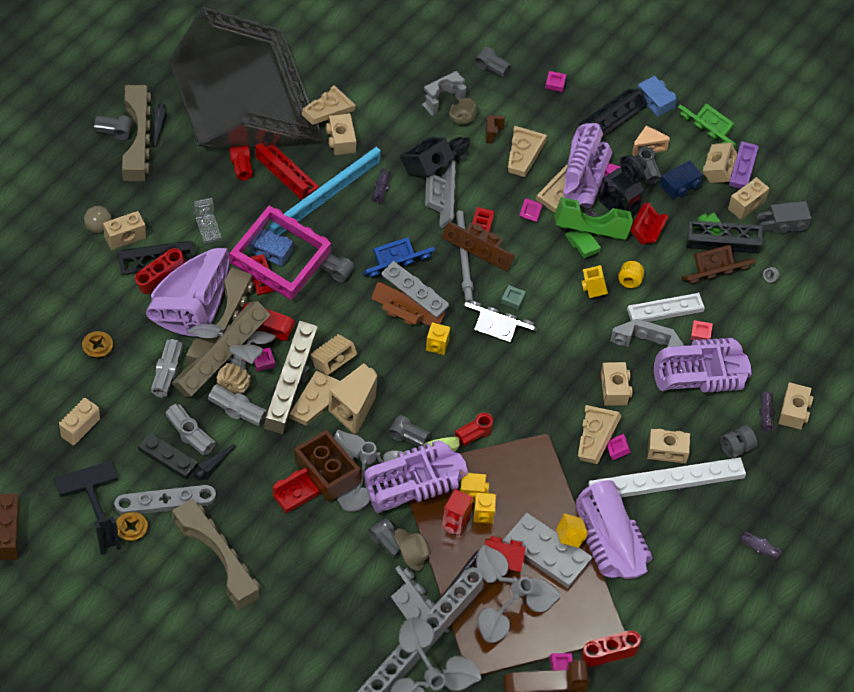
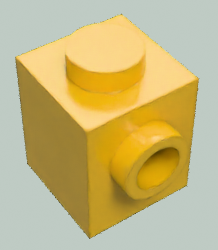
[582,265,608,298]
[426,323,450,355]
[460,473,489,502]
[473,493,496,524]
[556,513,587,548]

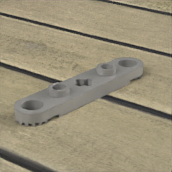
[115,485,216,515]

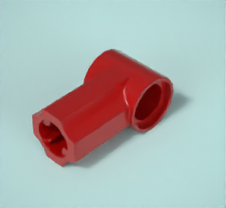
[230,145,252,181]
[455,413,493,446]

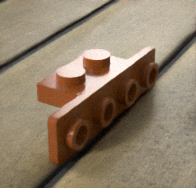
[372,282,445,326]

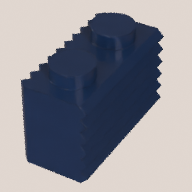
[660,160,704,199]

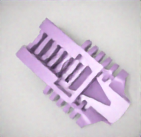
[563,123,612,208]
[654,338,751,393]
[364,440,468,514]
[576,480,653,579]

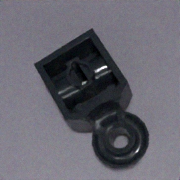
[400,137,470,177]
[599,155,646,217]

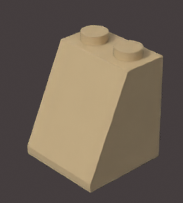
[328,364,377,435]

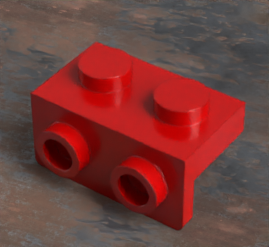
[630,202,669,245]
[273,468,320,514]

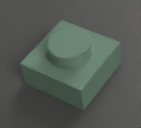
[501,285,526,310]

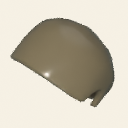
[449,98,477,125]
[84,206,112,233]

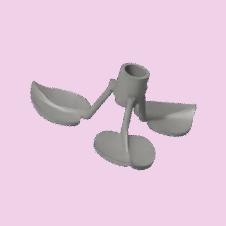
[187,324,276,370]
[334,430,405,512]
[476,545,561,643]
[390,616,481,692]

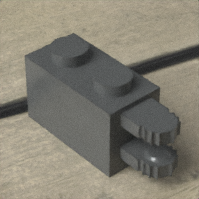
[757,201,812,233]

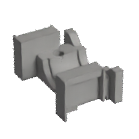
[422,71,467,116]

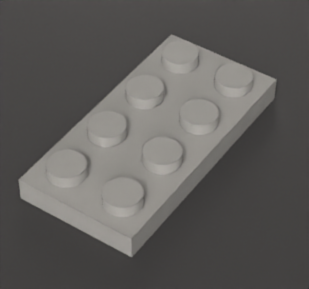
[503,513,592,589]

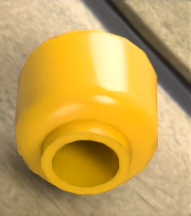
[618,261,644,288]

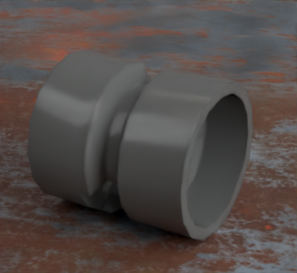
[720,425,757,459]

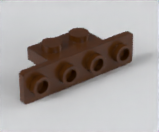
[442,222,515,271]
[681,245,755,283]

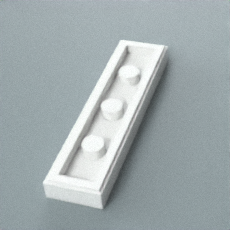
[627,293,705,322]

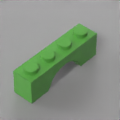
[554,197,633,240]

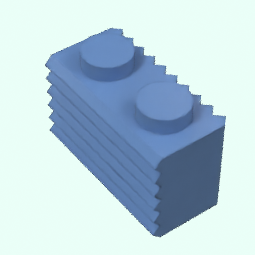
[638,76,677,117]
[249,229,293,267]

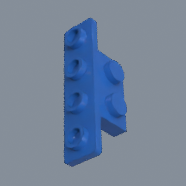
[363,237,435,277]

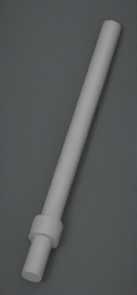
[456,211,473,303]

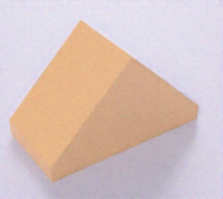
[632,126,670,156]

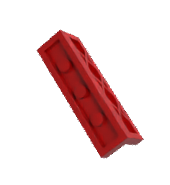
[255,143,319,200]

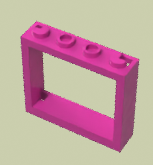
[230,206,331,301]

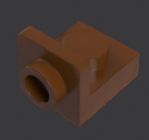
[486,115,505,144]

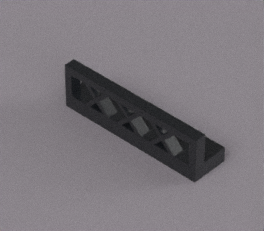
[579,89,647,137]
[686,220,762,254]
[117,240,195,274]

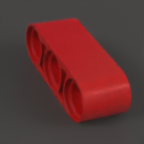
[135,248,186,294]
[242,303,295,341]
[581,631,641,667]

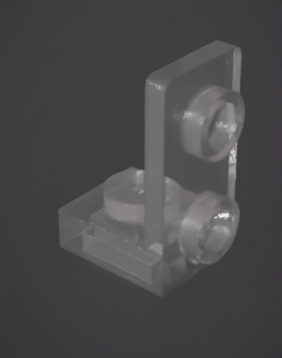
[194,198,221,243]

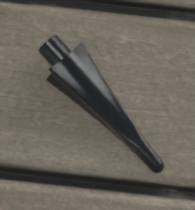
[153,103,167,147]
[194,444,236,480]

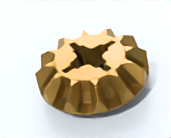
[82,331,113,359]
[116,512,148,542]

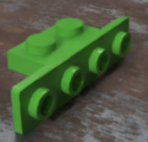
[678,104,737,150]

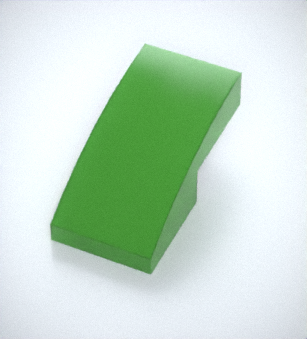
[565,229,601,258]

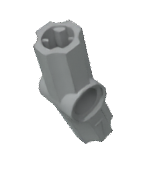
[151,339,183,398]
[208,384,267,426]
[166,404,216,455]

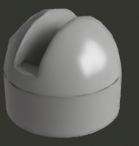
[763,267,780,283]

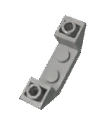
[610,319,684,347]

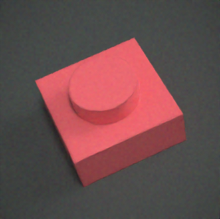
[690,320,713,340]

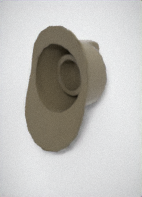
[394,529,430,571]

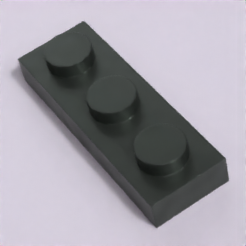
[138,433,198,480]

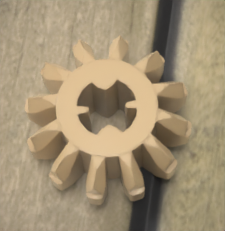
[217,363,251,394]

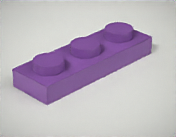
[729,141,759,189]

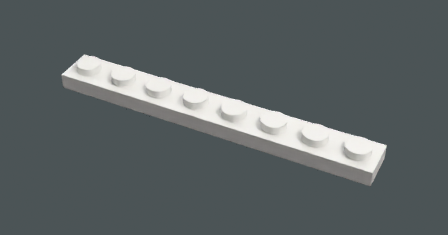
[588,457,746,499]

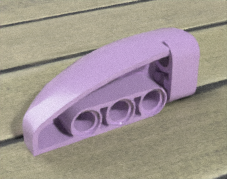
[146,248,230,337]

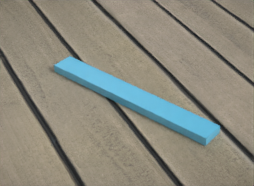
[268,147,381,235]

